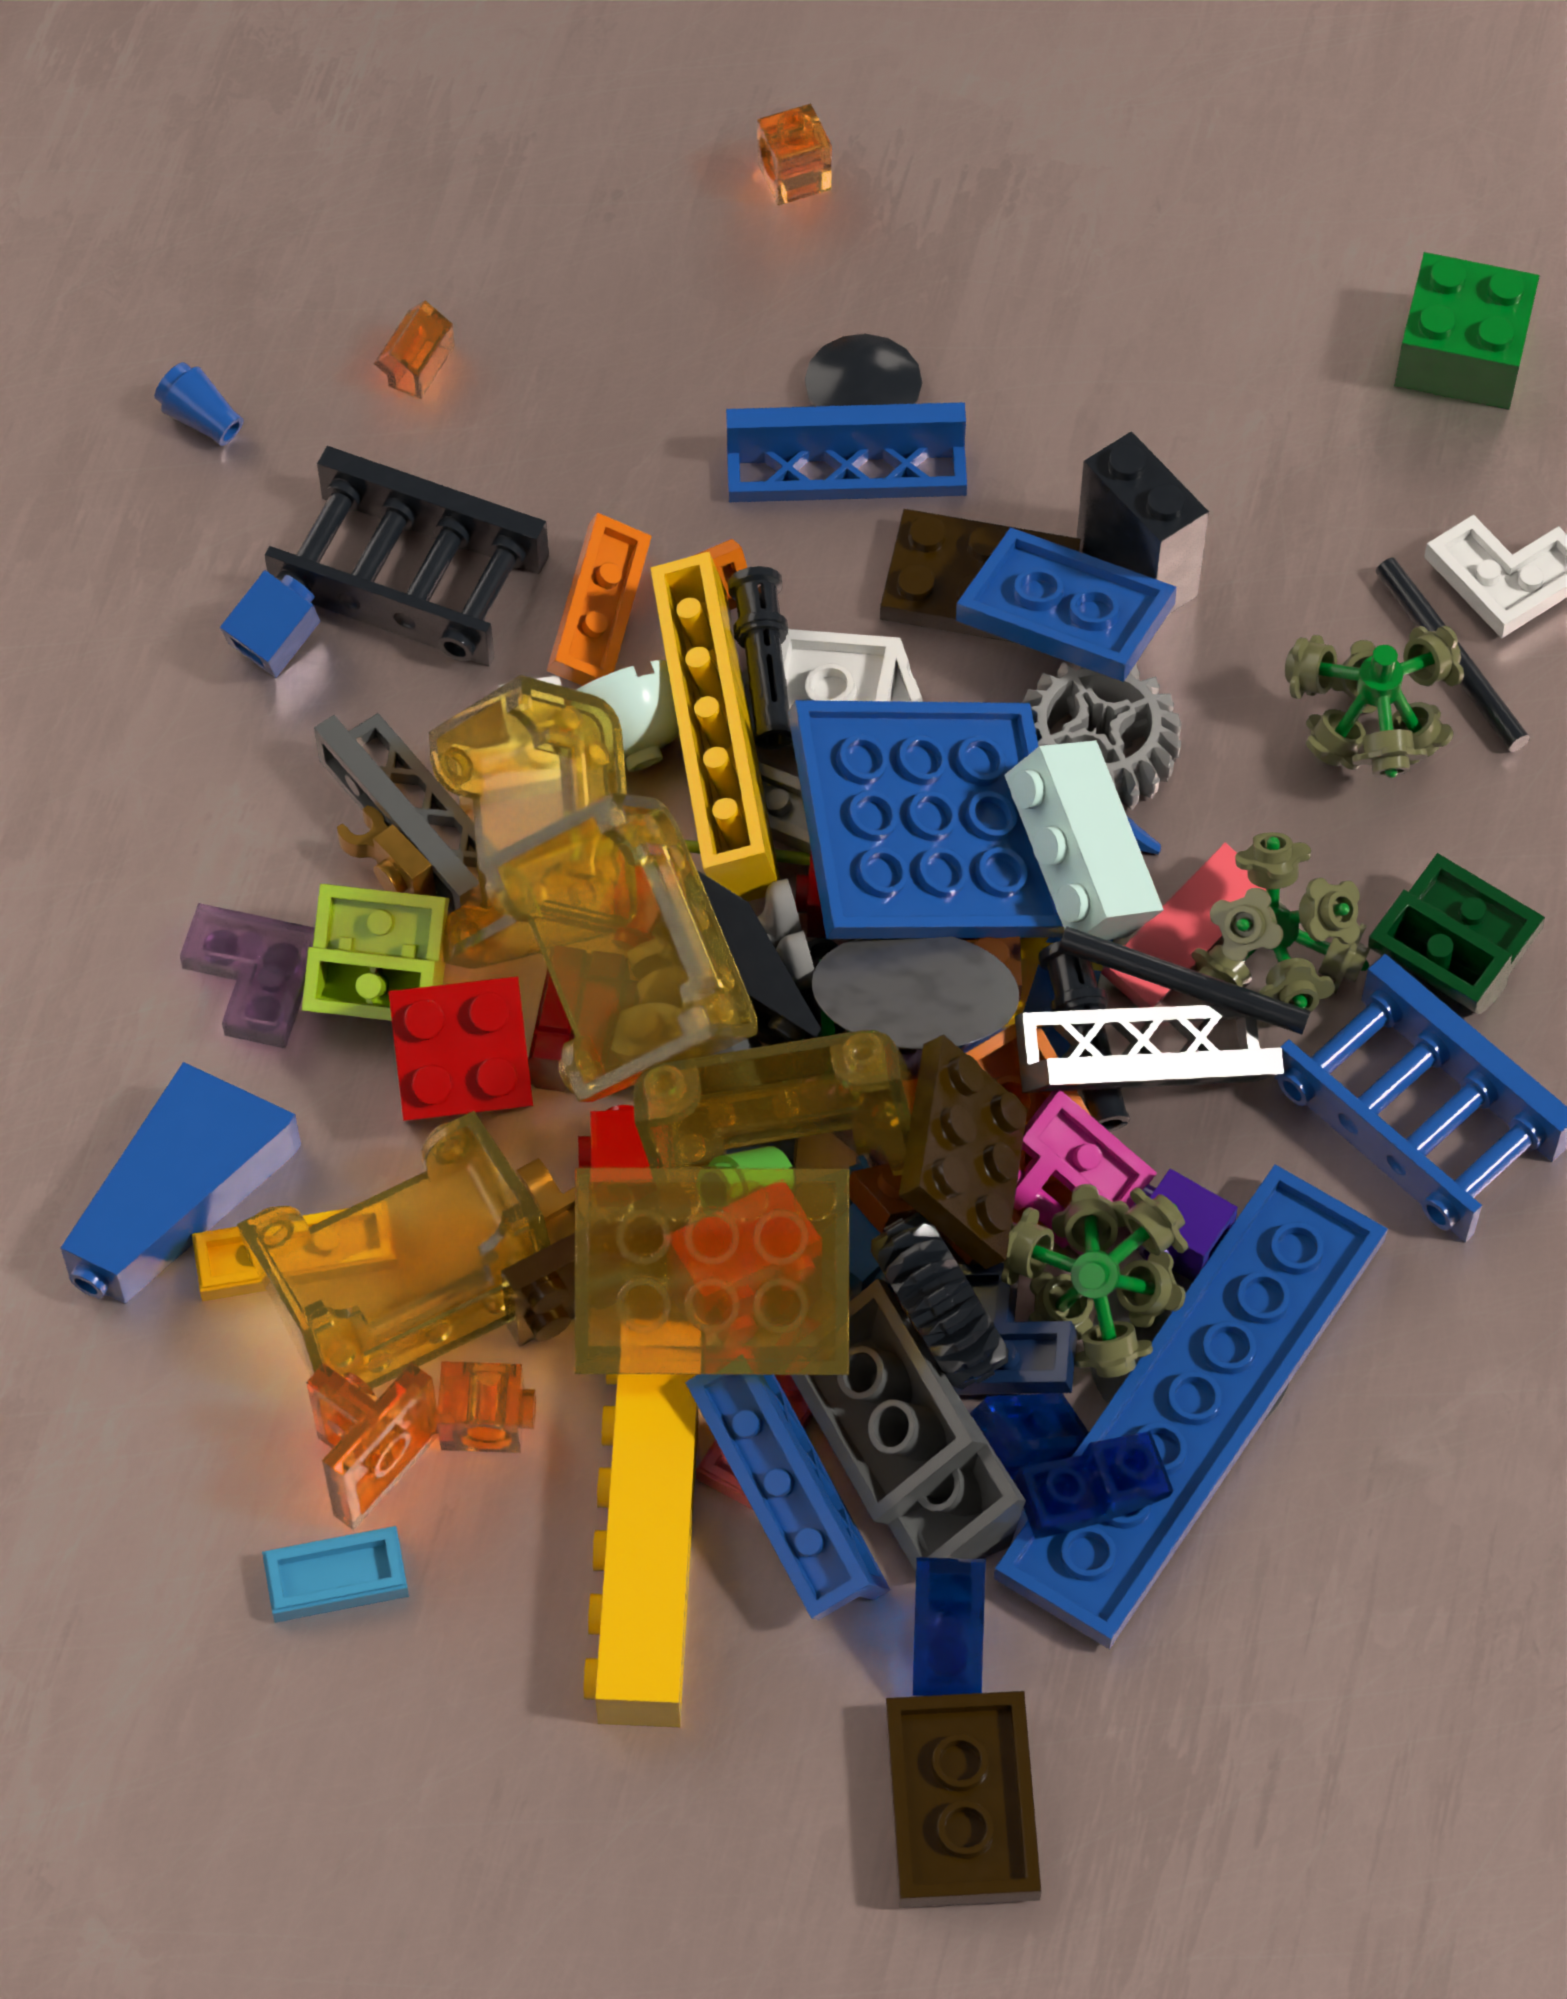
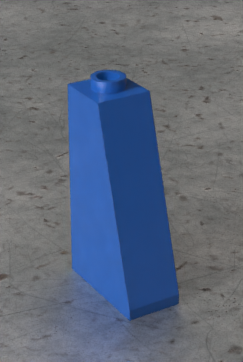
[60,1062,301,1304]

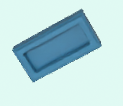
[262,1526,409,1623]

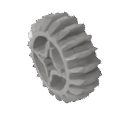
[1023,661,1181,811]

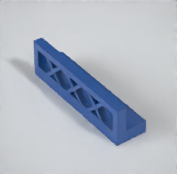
[726,402,967,503]
[685,1348,891,1620]

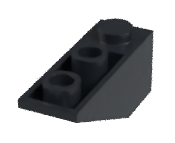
[652,868,825,1047]

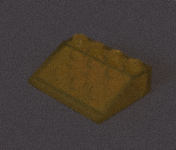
[575,1166,849,1375]

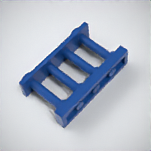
[1274,954,1567,1243]

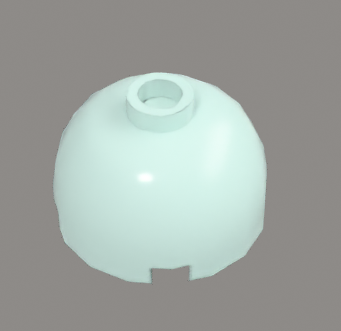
[557,660,679,772]

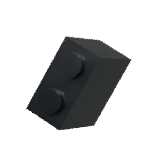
[1076,431,1209,615]

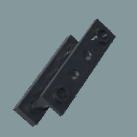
[264,446,549,667]

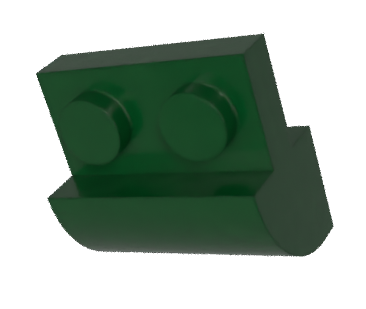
[1368,853,1545,1014]

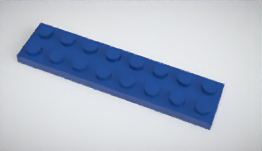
[994,1164,1388,1650]

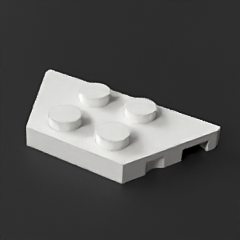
[742,629,923,746]

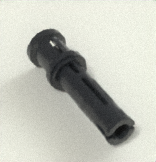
[728,566,793,750]
[1038,941,1130,1132]

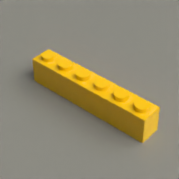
[650,552,780,902]
[583,1321,703,1728]

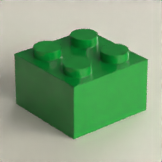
[1394,252,1540,410]

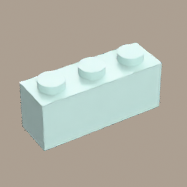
[1004,740,1164,940]

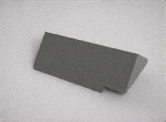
[782,1279,1026,1581]

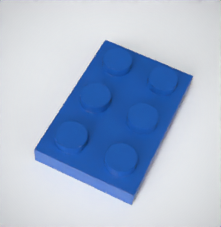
[956,527,1177,682]

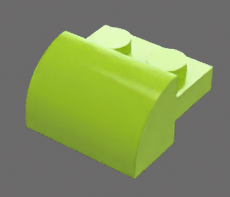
[301,883,449,1021]

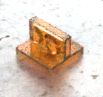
[306,1362,441,1530]

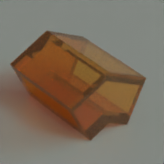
[374,300,455,399]

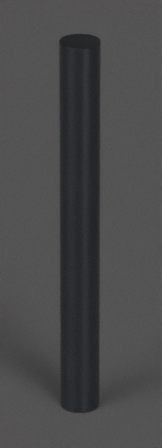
[1376,558,1530,752]
[1058,926,1311,1035]

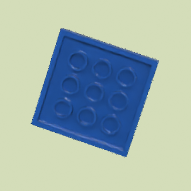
[788,700,1065,939]

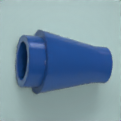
[154,362,244,446]

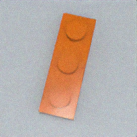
[546,512,652,686]

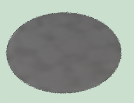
[812,937,1019,1049]

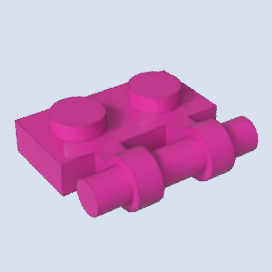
[1014,1089,1157,1256]

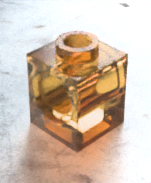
[757,103,832,206]
[436,1361,536,1453]

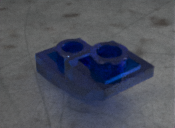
[1013,1431,1174,1539]

